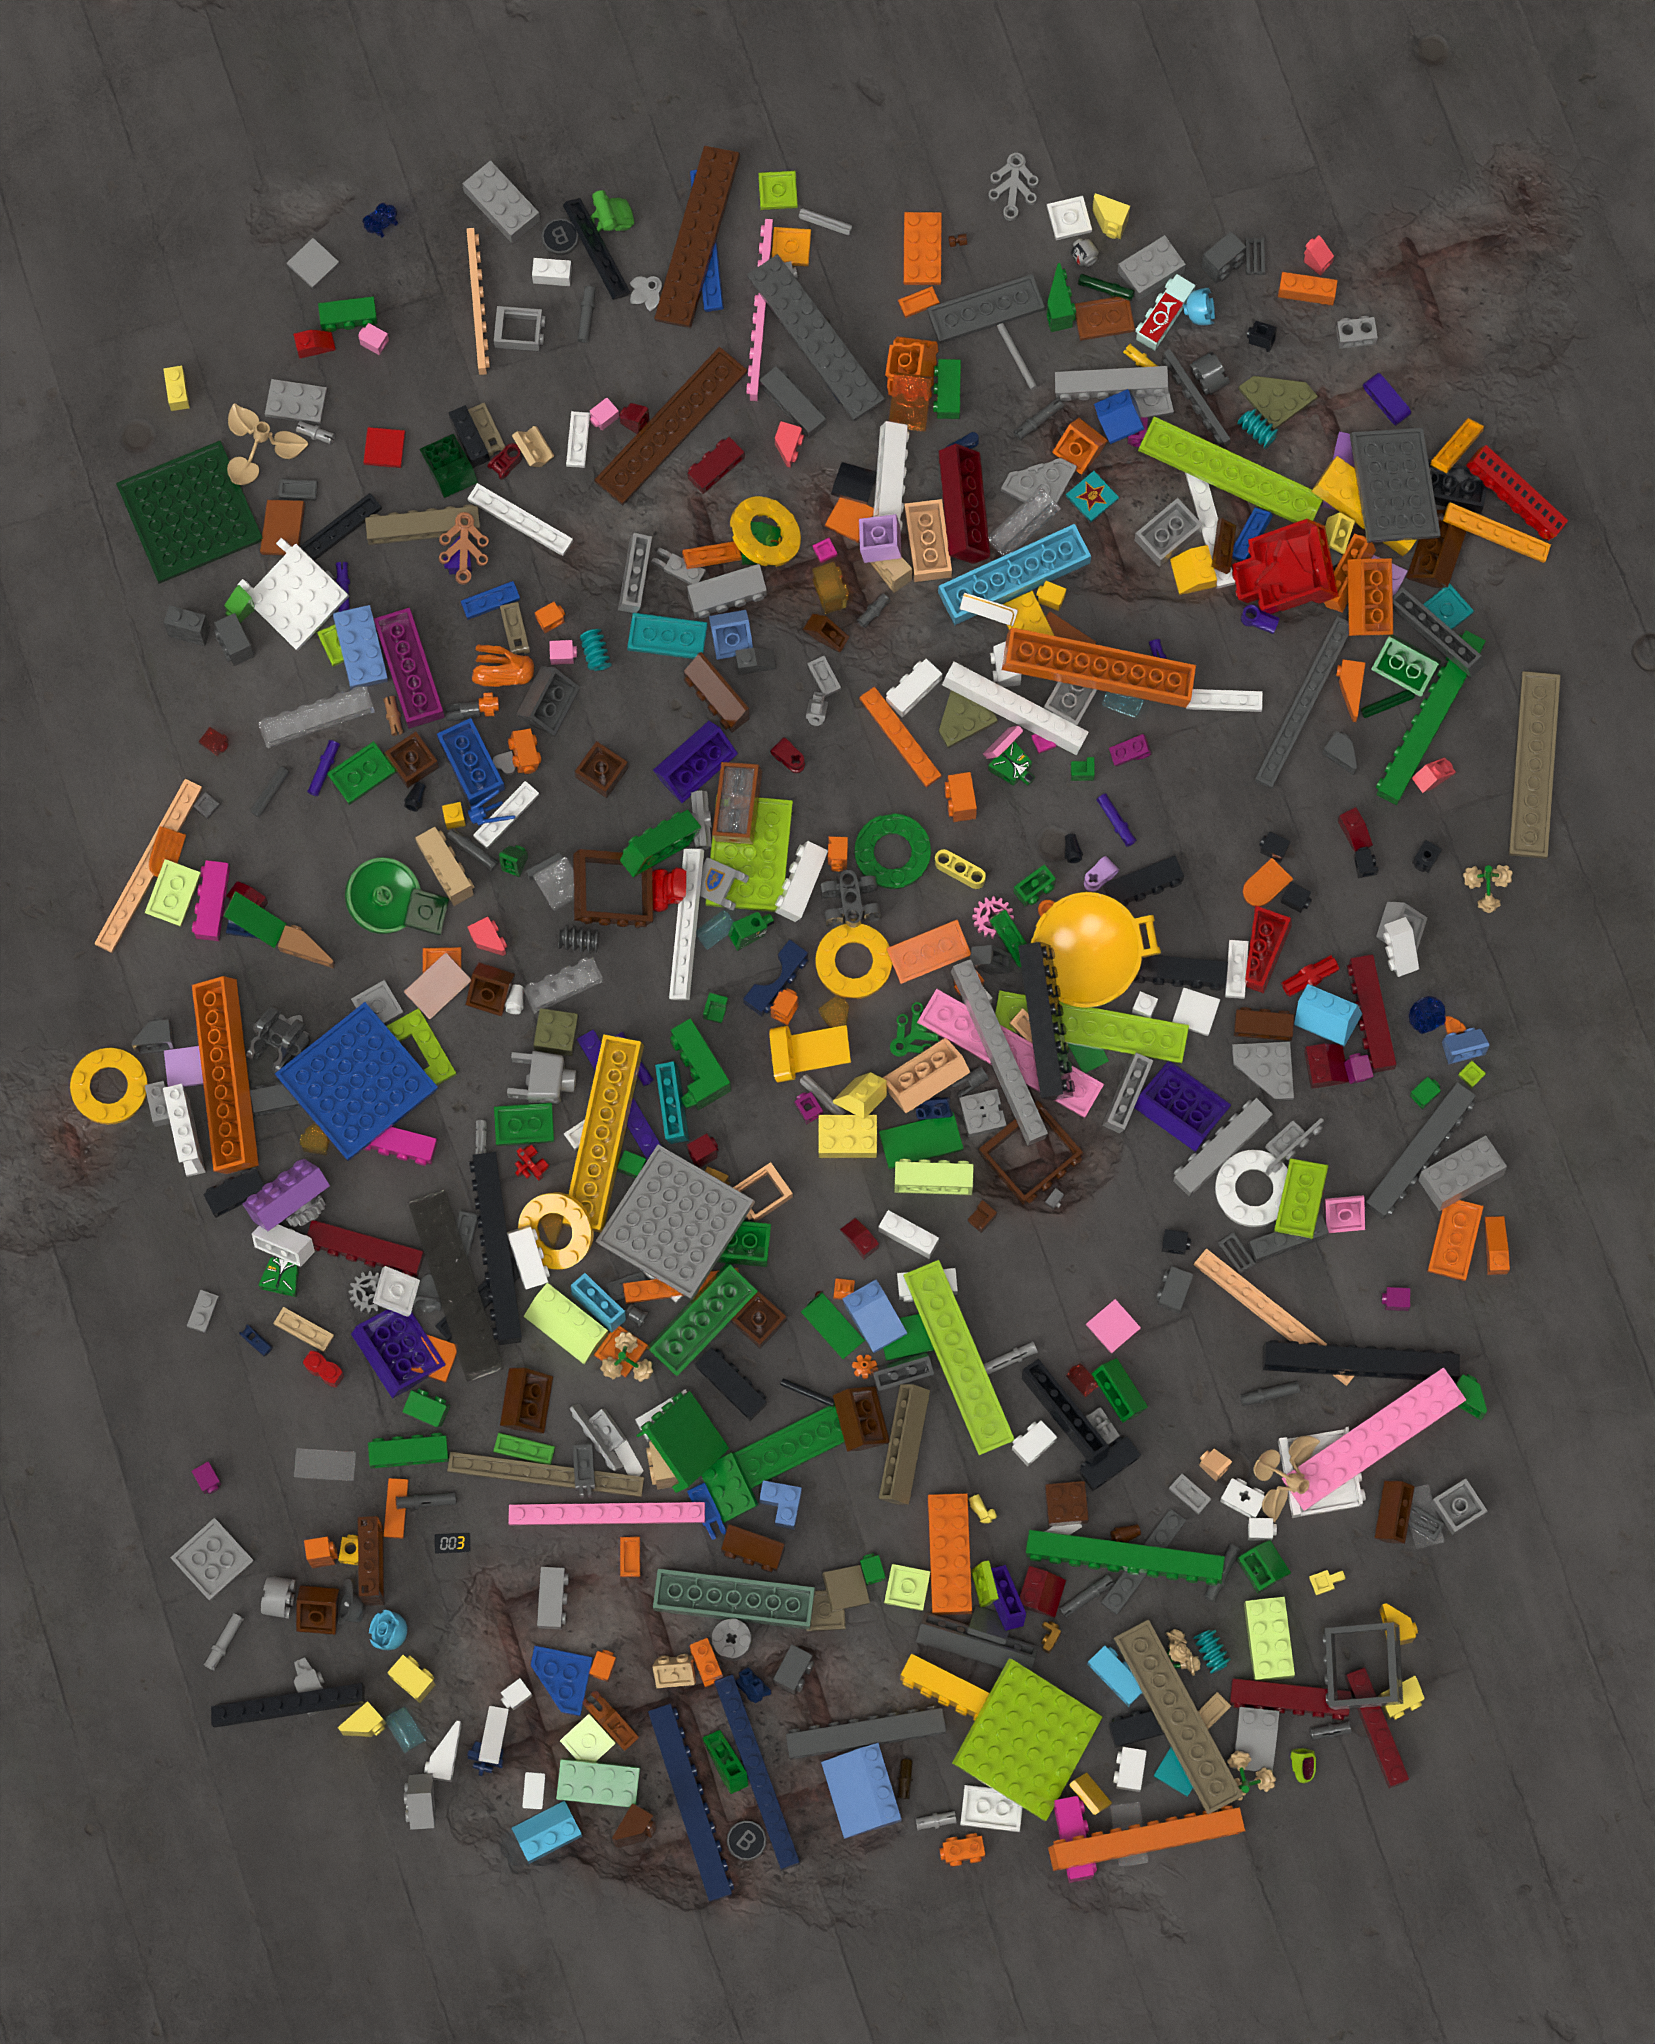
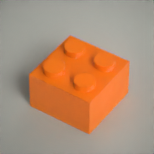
[944,772,977,822]

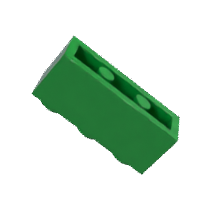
[318,296,378,332]
[933,359,961,419]
[1092,1358,1148,1423]

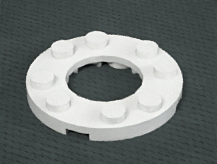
[1215,1150,1288,1227]

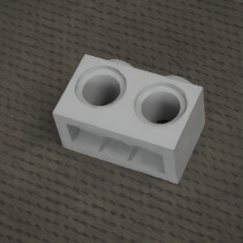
[1336,316,1378,349]
[145,1081,170,1127]

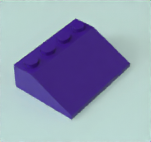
[1134,1061,1231,1152]
[351,1309,446,1399]

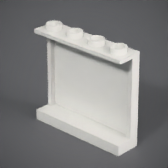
[163,1084,206,1177]
[1278,1427,1366,1518]

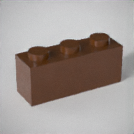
[1234,1007,1294,1041]
[1375,1481,1415,1544]

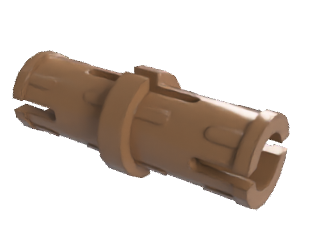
[383,696,404,736]

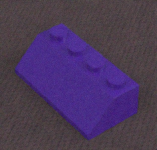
[653,721,738,803]

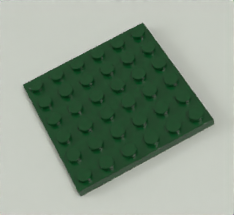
[116,441,263,584]

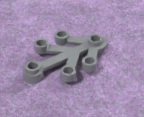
[988,153,1039,221]

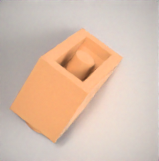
[1199,1449,1232,1481]

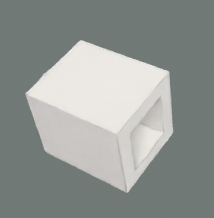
[1132,991,1158,1018]
[1248,1518,1277,1541]
[501,1678,532,1710]

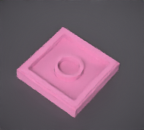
[983,726,1023,759]
[1086,1299,1141,1354]

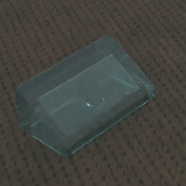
[1102,692,1144,718]
[696,910,734,950]
[385,1707,425,1753]

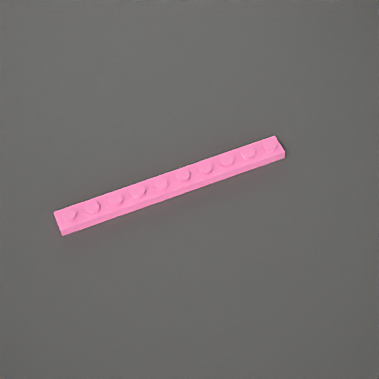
[746,219,773,401]
[509,1502,705,1525]

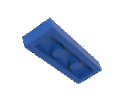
[1232,507,1273,561]
[461,581,520,620]

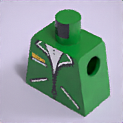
[988,741,1035,786]
[728,912,774,951]
[259,1257,299,1297]

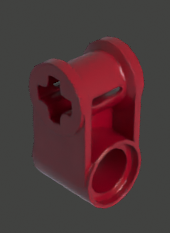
[487,443,522,480]
[770,737,805,773]

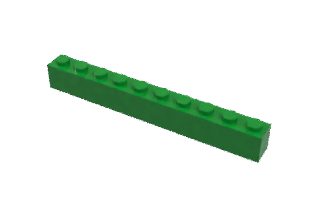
[1376,630,1486,806]
[1026,1530,1225,1586]

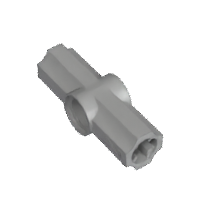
[691,790,712,850]

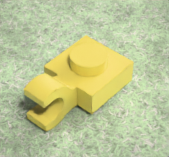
[1309,1570,1345,1596]

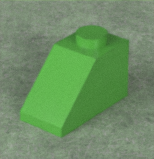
[224,585,255,623]

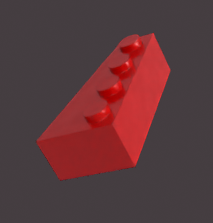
[1245,905,1292,993]

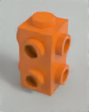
[508,728,541,774]
[939,1833,985,1867]

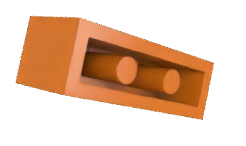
[1278,272,1338,305]
[304,1537,338,1568]

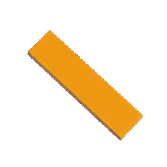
[1431,418,1484,473]

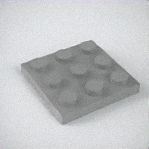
[170,1518,254,1601]

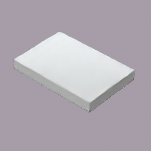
[960,1785,1022,1832]

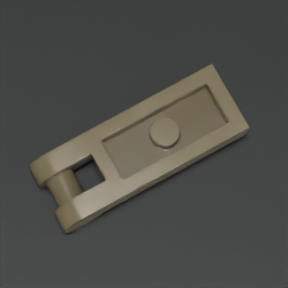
[468,402,505,457]
[500,602,530,655]

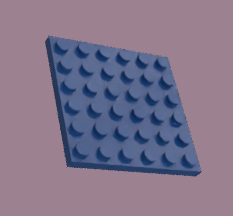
[275,1002,438,1161]

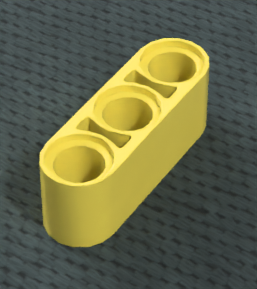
[935,849,986,889]

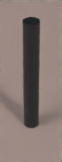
[781,1378,835,1407]

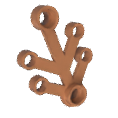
[439,512,489,585]

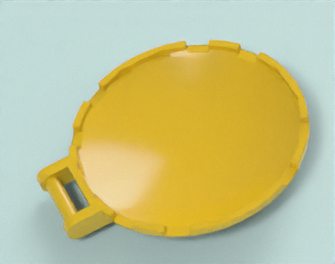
[1031,892,1161,1008]

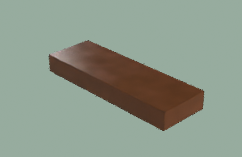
[1211,518,1236,574]

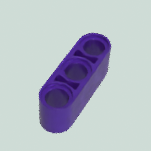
[1363,373,1411,425]

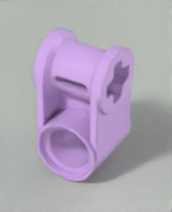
[1084,856,1119,892]

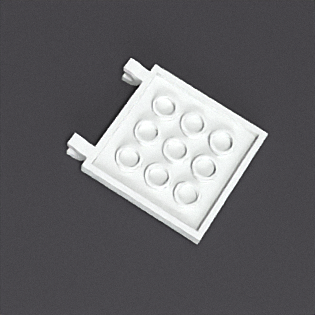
[238,538,349,650]

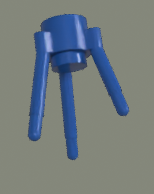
[468,790,516,826]

